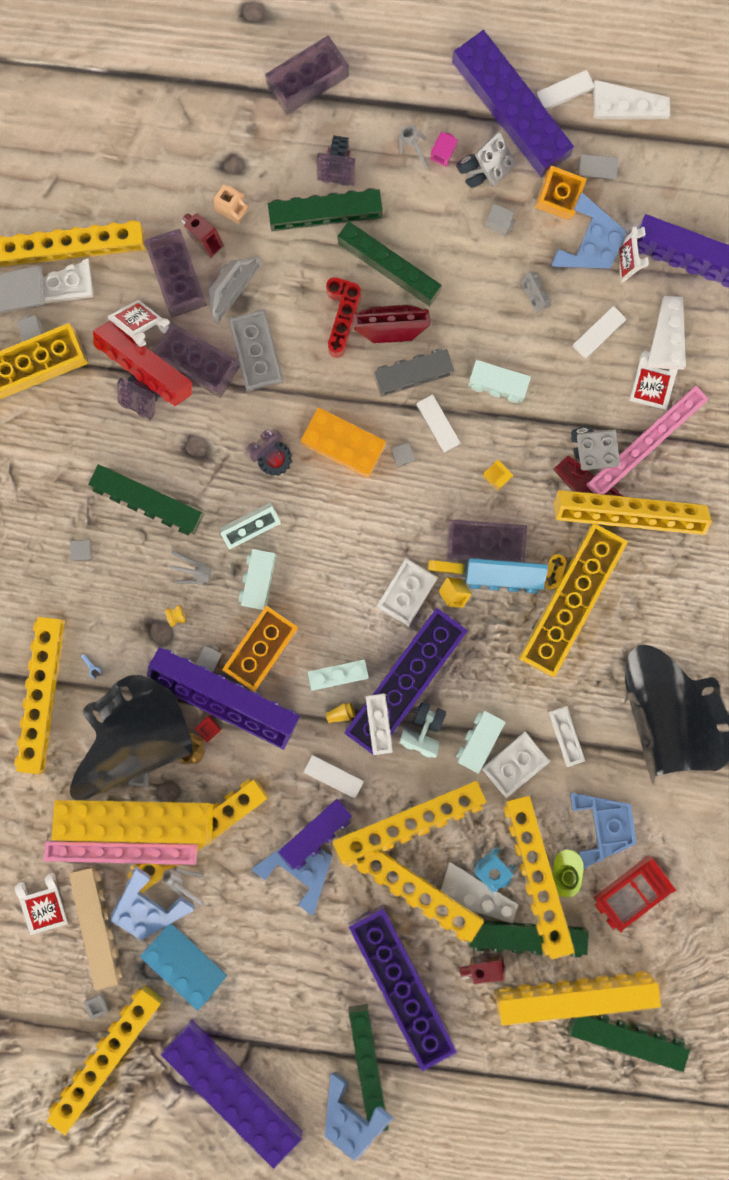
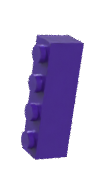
[277,799,352,870]

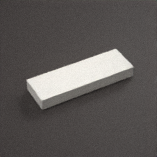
[536,70,595,110]
[573,306,627,359]
[416,394,461,453]
[366,694,393,755]
[548,706,586,767]
[303,755,364,799]

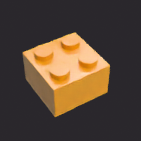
[534,166,587,221]

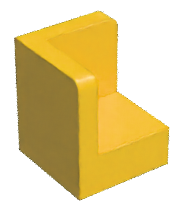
[483,459,513,491]
[439,577,472,608]

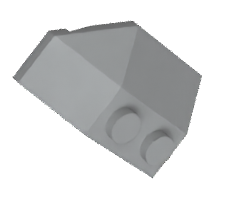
[208,257,262,324]

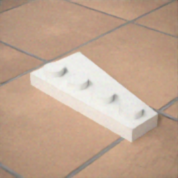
[593,80,670,119]
[43,259,94,303]
[646,296,686,369]
[440,861,518,924]

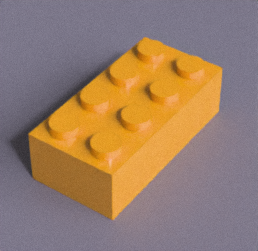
[301,407,386,479]
[222,606,299,692]

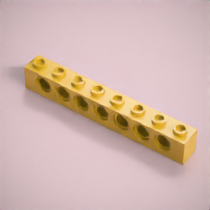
[0,220,146,267]
[553,490,712,535]
[14,617,65,774]
[127,778,269,893]
[332,781,487,867]
[503,795,575,959]
[350,831,484,942]
[46,985,164,1135]

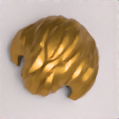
[178,733,205,765]

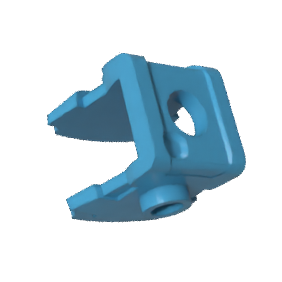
[474,846,515,893]

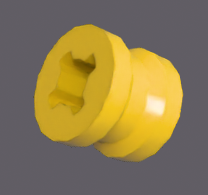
[165,604,186,627]

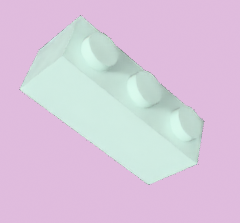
[468,360,531,403]
[220,502,281,550]
[239,549,276,611]
[308,660,369,691]
[455,710,505,774]

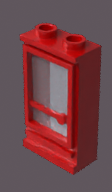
[593,856,676,933]

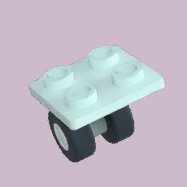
[400,701,446,758]

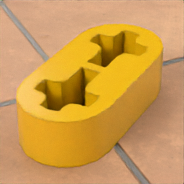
[544,554,566,590]
[427,560,465,575]

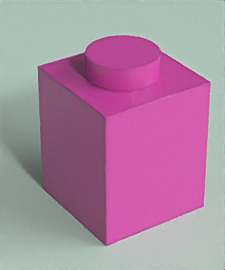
[430,132,458,167]

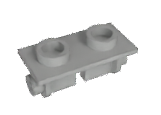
[520,271,551,313]

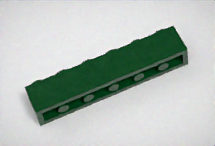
[268,188,383,231]
[337,221,442,307]
[88,464,204,536]
[468,920,589,958]
[348,1004,389,1132]
[567,1014,690,1073]

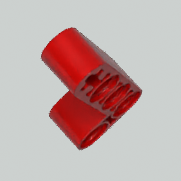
[326,277,361,358]

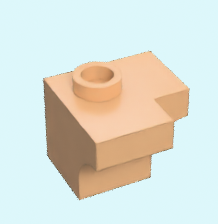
[214,184,248,224]

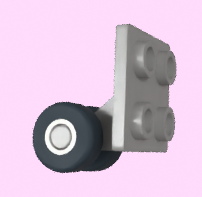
[456,132,516,188]
[571,427,620,470]

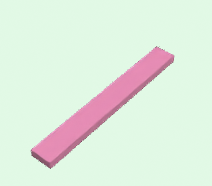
[586,386,709,495]
[44,841,197,865]

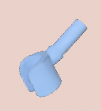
[81,654,102,679]

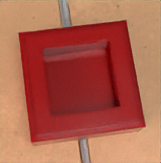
[194,715,222,743]

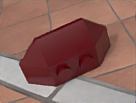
[353,305,431,343]

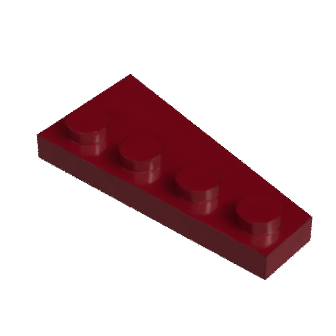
[553,456,624,526]

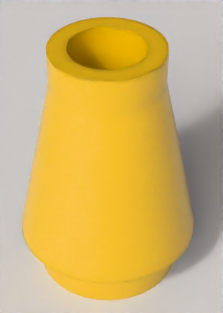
[325,702,355,723]

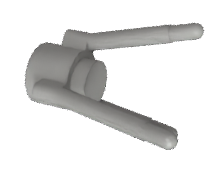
[398,125,428,168]
[170,551,211,585]
[162,866,205,906]

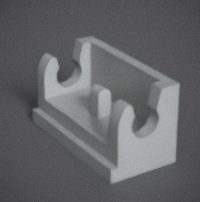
[577,154,619,180]

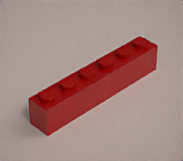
[93,321,192,407]

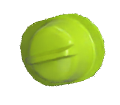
[552,850,584,898]

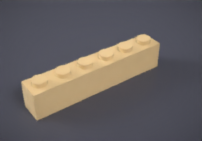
[69,865,123,990]

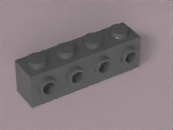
[374,348,454,397]

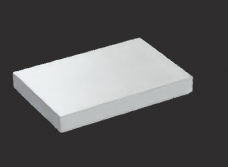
[376,558,438,627]
[481,731,551,799]

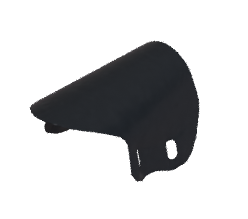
[625,645,729,785]
[70,675,193,801]

